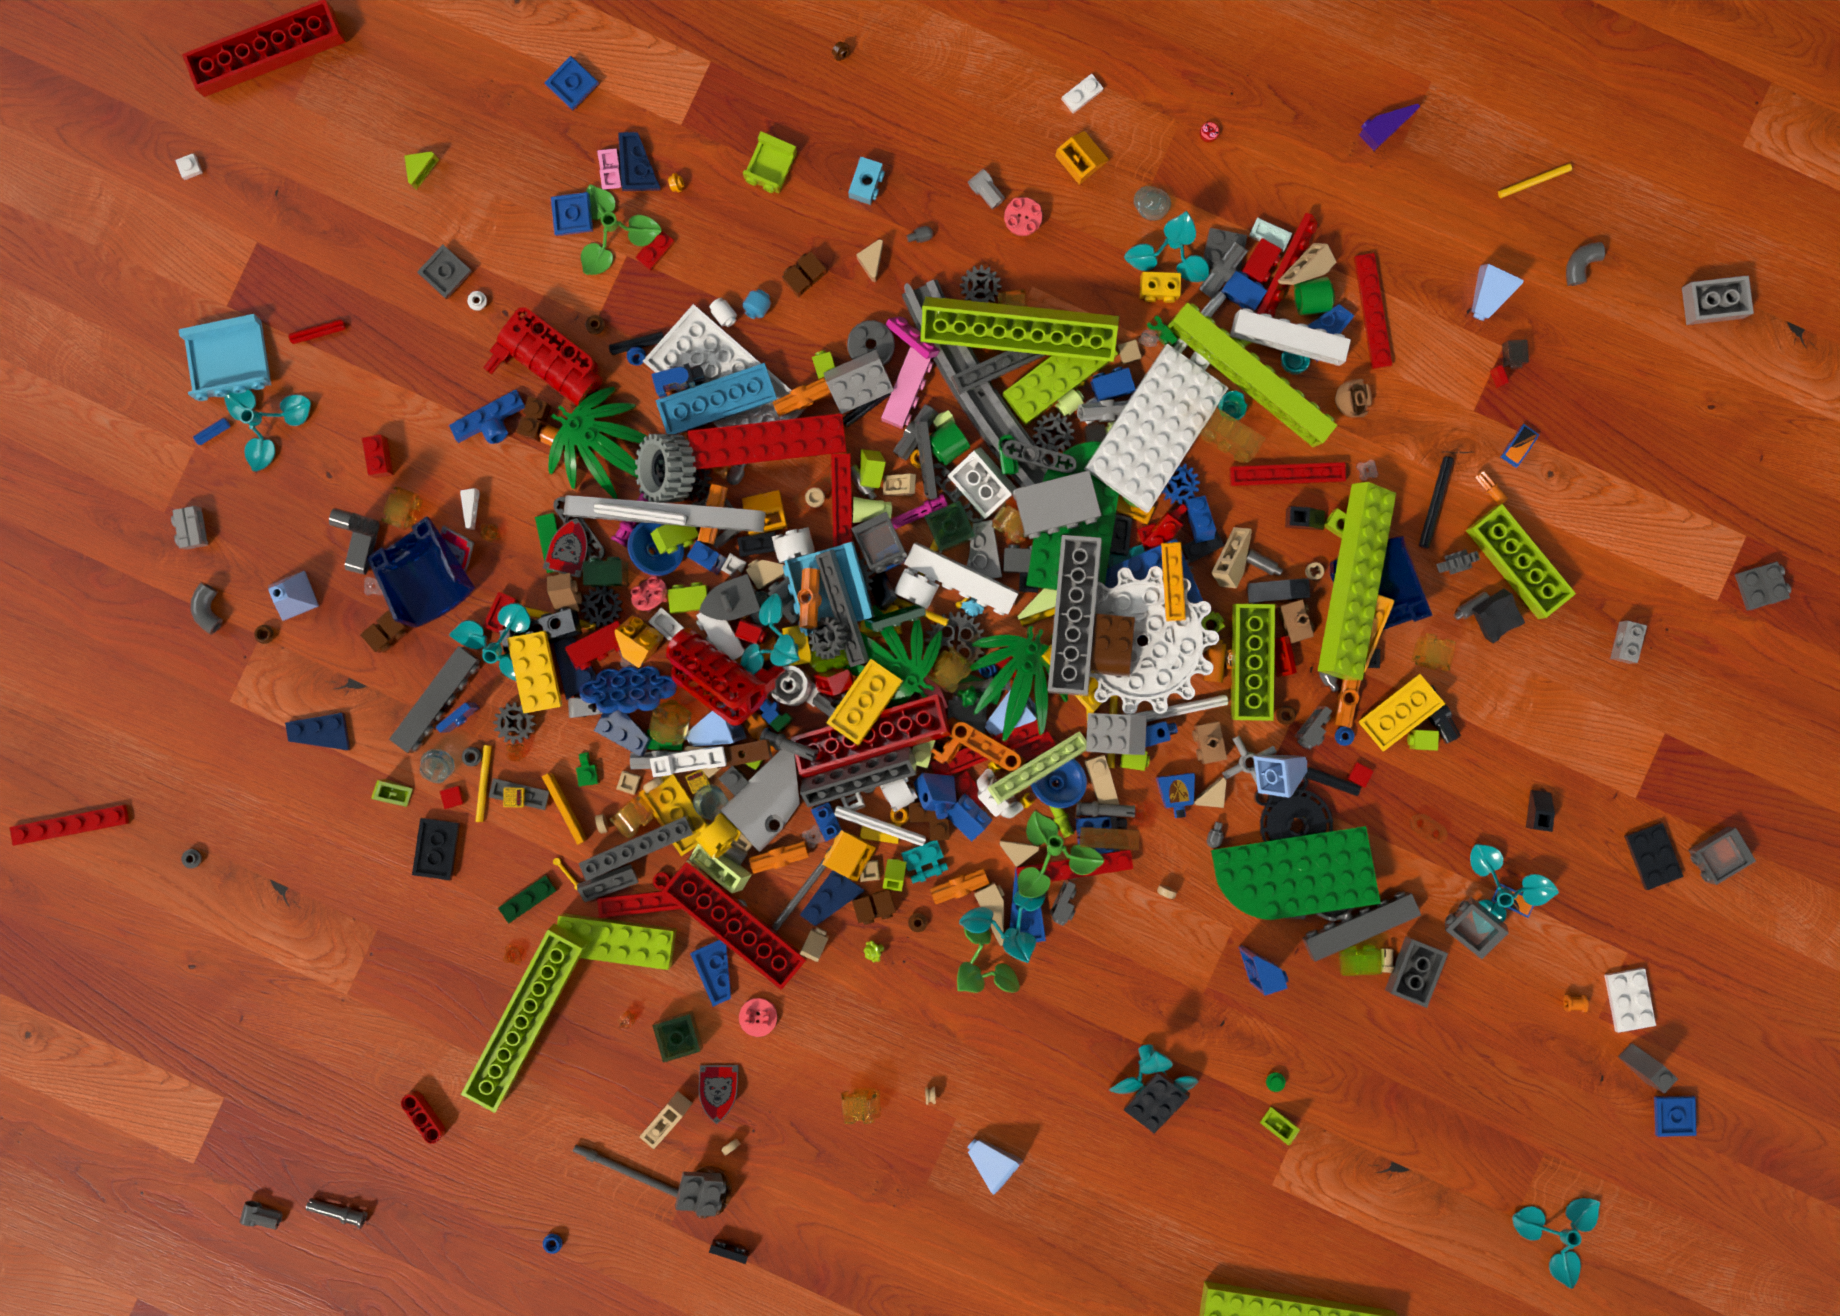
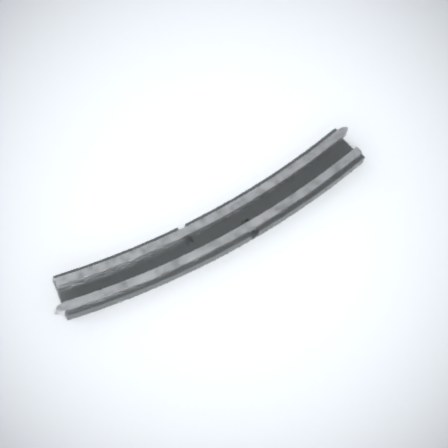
[902,279,1052,488]

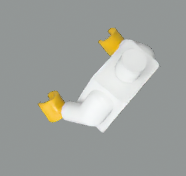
[977,761,1035,818]

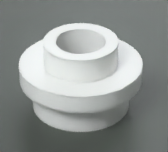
[467,291,487,311]

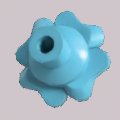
[961,597,984,617]

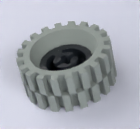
[635,434,696,502]

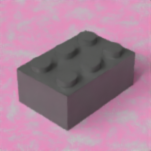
[1385,937,1448,1008]

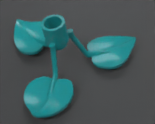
[1124,211,1209,282]
[224,390,311,472]
[740,593,800,675]
[449,603,531,681]
[1470,844,1559,933]
[959,890,1046,963]
[1109,1044,1199,1094]
[1512,1198,1600,1289]

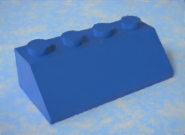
[1239,946,1289,995]

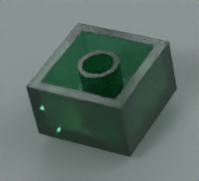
[925,501,976,553]
[583,557,629,588]
[652,1010,703,1063]

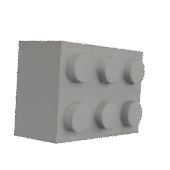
[1682,276,1754,325]
[824,350,894,414]
[1086,713,1147,755]

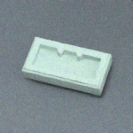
[1249,218,1292,252]

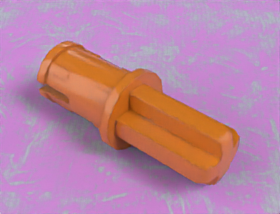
[1475,470,1508,505]

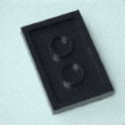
[412,817,460,881]
[1624,822,1684,890]
[1124,1072,1190,1134]

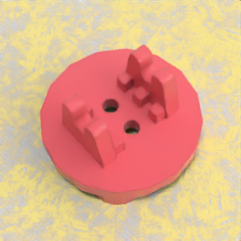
[1004,197,1042,236]
[631,576,667,612]
[739,998,777,1037]

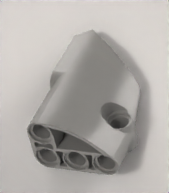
[720,749,800,852]

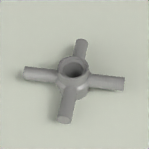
[1222,736,1277,784]

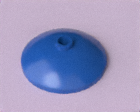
[628,522,684,576]
[1031,759,1087,808]

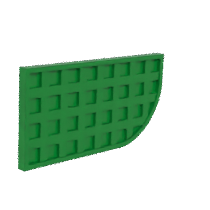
[1026,442,1119,591]
[1211,826,1381,920]

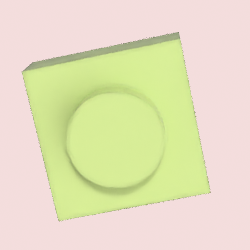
[933,410,955,429]

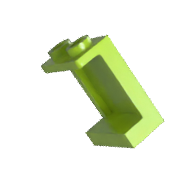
[743,132,797,193]

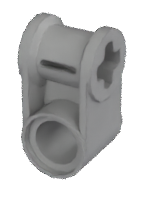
[568,698,602,718]

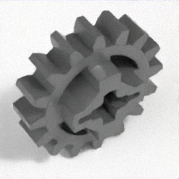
[960,265,1001,303]
[1033,413,1075,455]
[1436,549,1480,575]
[808,617,847,659]
[493,702,537,744]

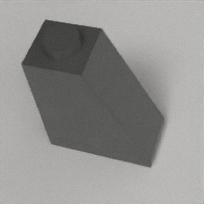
[1618,1043,1678,1093]

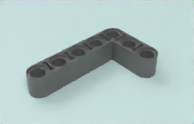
[329,508,379,575]

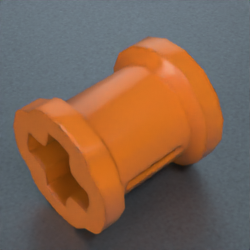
[1563,995,1589,1013]

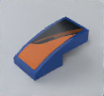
[1501,424,1539,468]
[1491,884,1534,918]

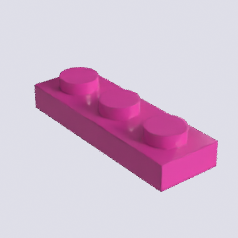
[886,316,940,359]

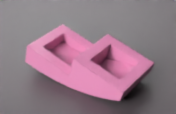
[598,148,622,190]

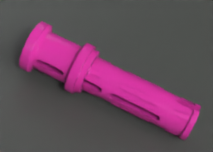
[611,493,649,547]
[891,493,949,529]

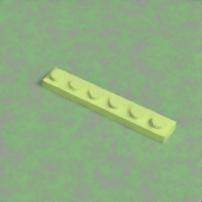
[988,731,1087,805]

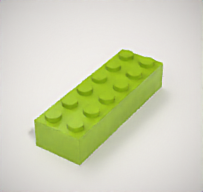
[1002,350,1118,426]
[1465,504,1576,619]
[1231,604,1275,721]
[557,913,677,970]

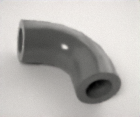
[1566,242,1605,286]
[190,582,223,635]

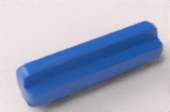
[193,418,230,445]

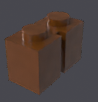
[782,252,827,298]
[516,396,551,442]
[360,609,410,653]
[852,889,896,925]

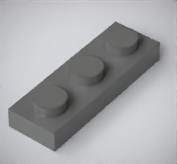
[489,778,550,810]
[577,864,639,903]

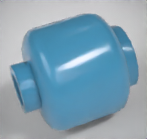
[743,289,771,319]

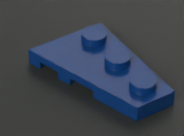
[1308,304,1354,362]
[690,940,731,1006]

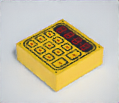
[685,769,711,794]
[503,787,525,807]

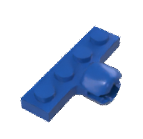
[449,389,525,444]

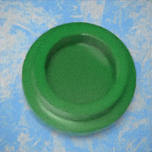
[1266,1072,1285,1092]

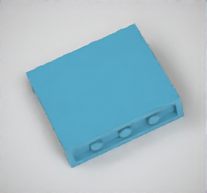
[179,314,271,401]
[783,542,874,636]

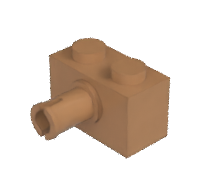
[547,573,583,613]
[1277,600,1315,643]
[1192,721,1227,764]

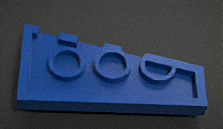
[1009,864,1046,942]

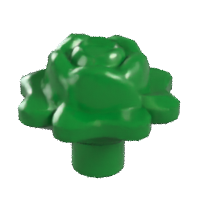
[957,685,978,708]

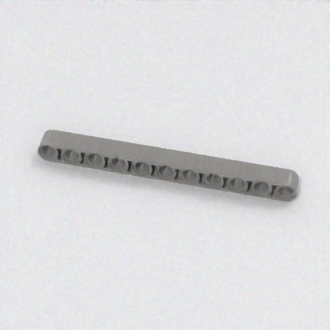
[563,495,766,532]

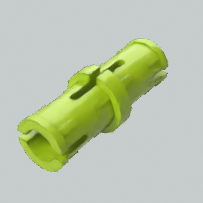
[1049,806,1075,838]

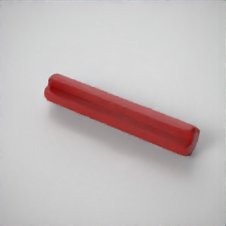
[288,319,346,344]

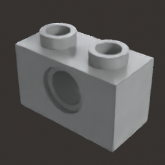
[1610,621,1647,664]

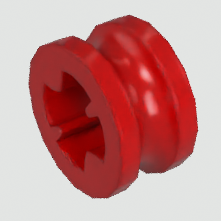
[653,872,670,890]

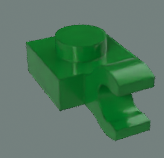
[1147,316,1178,346]
[576,752,599,787]

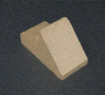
[883,474,916,496]

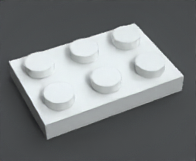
[1604,968,1656,1033]

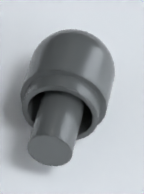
[906,226,933,243]
[726,464,746,485]
[1319,672,1340,692]
[1206,821,1224,848]

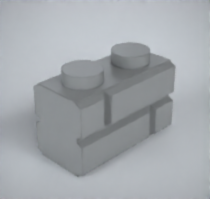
[171,506,208,549]

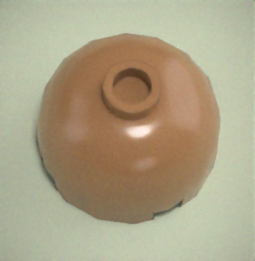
[1335,379,1372,418]

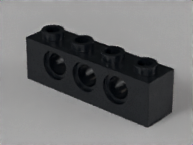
[499,607,582,654]

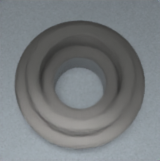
[462,747,482,766]
[181,849,202,868]

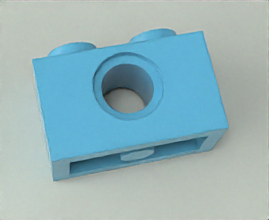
[848,157,885,205]

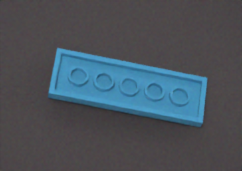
[655,363,777,434]

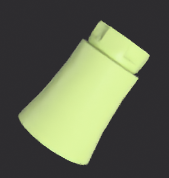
[852,496,892,523]

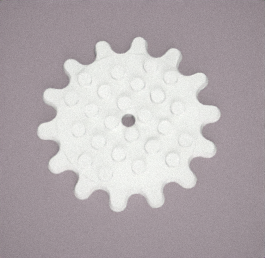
[1090,566,1219,715]

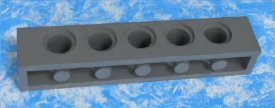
[800,746,916,807]
[578,815,696,881]

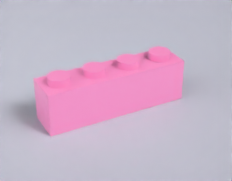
[881,347,934,429]

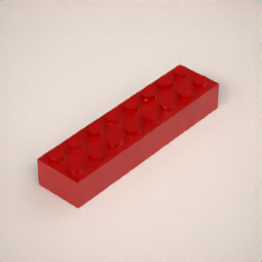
[182,0,346,97]
[687,413,846,470]
[791,694,951,778]
[661,859,806,990]

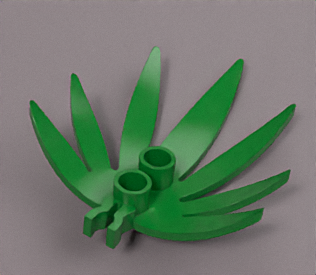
[548,387,647,499]
[833,605,942,710]
[967,626,1068,741]

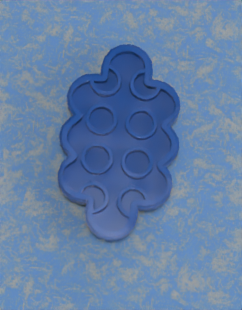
[579,666,677,713]

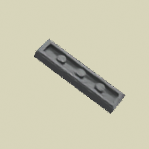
[915,420,937,499]

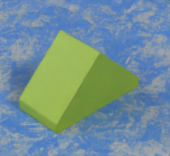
[404,152,439,190]
[860,449,886,488]
[371,779,413,807]
[1260,1107,1300,1146]

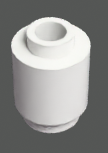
[709,298,737,327]

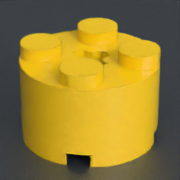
[696,813,742,859]

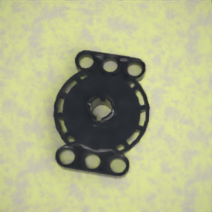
[1254,776,1333,842]

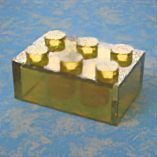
[1199,407,1266,463]

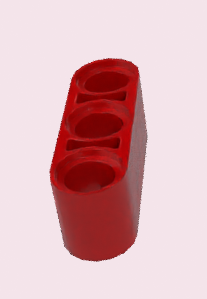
[401,1091,446,1144]

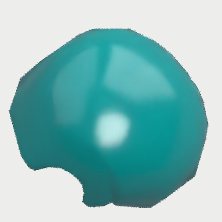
[1281,351,1310,375]
[1218,390,1248,422]

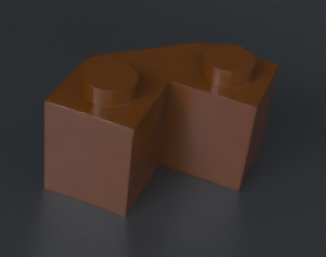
[909,801,949,841]

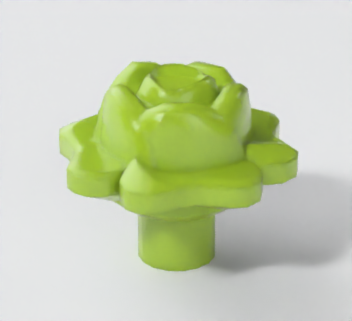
[864,940,884,963]

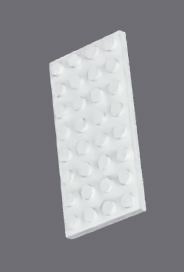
[643,304,806,427]
[1084,344,1228,513]

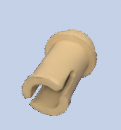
[1379,948,1395,973]

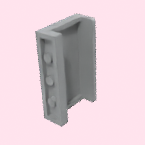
[1012,471,1101,539]

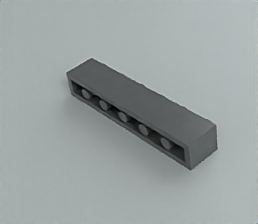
[389,646,482,753]
[1302,891,1421,962]

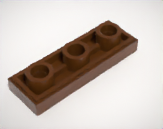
[717,739,773,769]

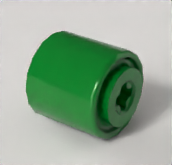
[1294,277,1335,316]
[929,420,971,466]

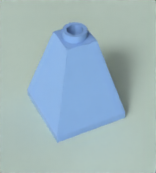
[1472,264,1524,321]
[268,571,319,621]
[985,690,1037,735]
[687,705,746,746]
[1254,755,1307,798]
[967,1139,1023,1195]

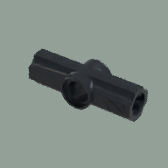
[1428,685,1461,744]

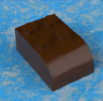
[1090,614,1135,677]

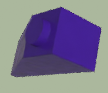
[1359,104,1420,151]

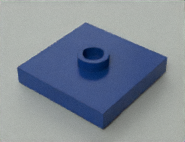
[544,56,599,111]
[551,192,593,236]
[436,703,480,733]
[1654,1096,1697,1137]

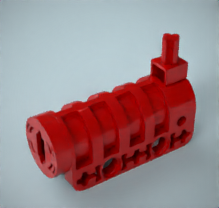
[483,307,603,406]
[666,627,785,726]

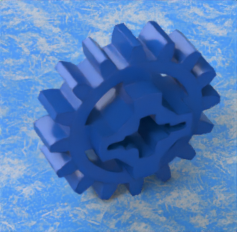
[1160,464,1200,505]

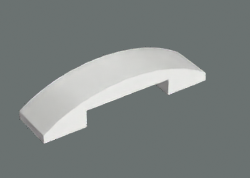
[650,746,727,778]

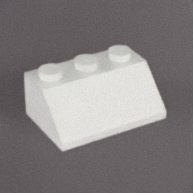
[948,447,1017,519]

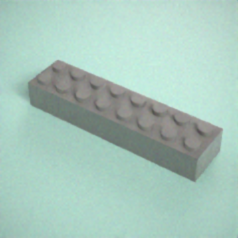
[1048,535,1102,696]

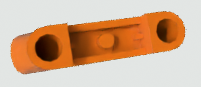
[948,717,1026,773]

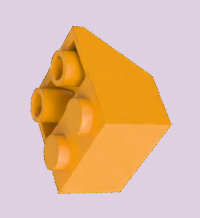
[1055,131,1109,185]
[742,490,788,535]
[615,615,664,668]
[822,830,876,881]

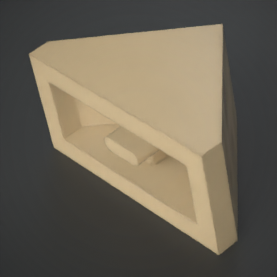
[856,240,883,282]
[1194,777,1226,808]
[999,840,1039,867]

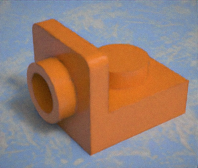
[931,738,962,764]

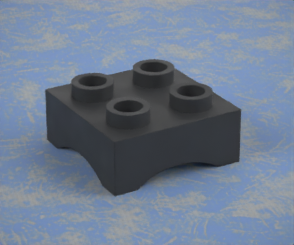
[1472,588,1525,644]

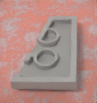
[967,520,1002,579]

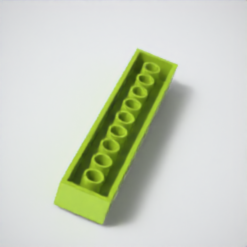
[921,296,1119,362]
[1167,302,1337,447]
[1318,482,1396,680]
[461,923,588,1113]
[1199,1281,1398,1316]

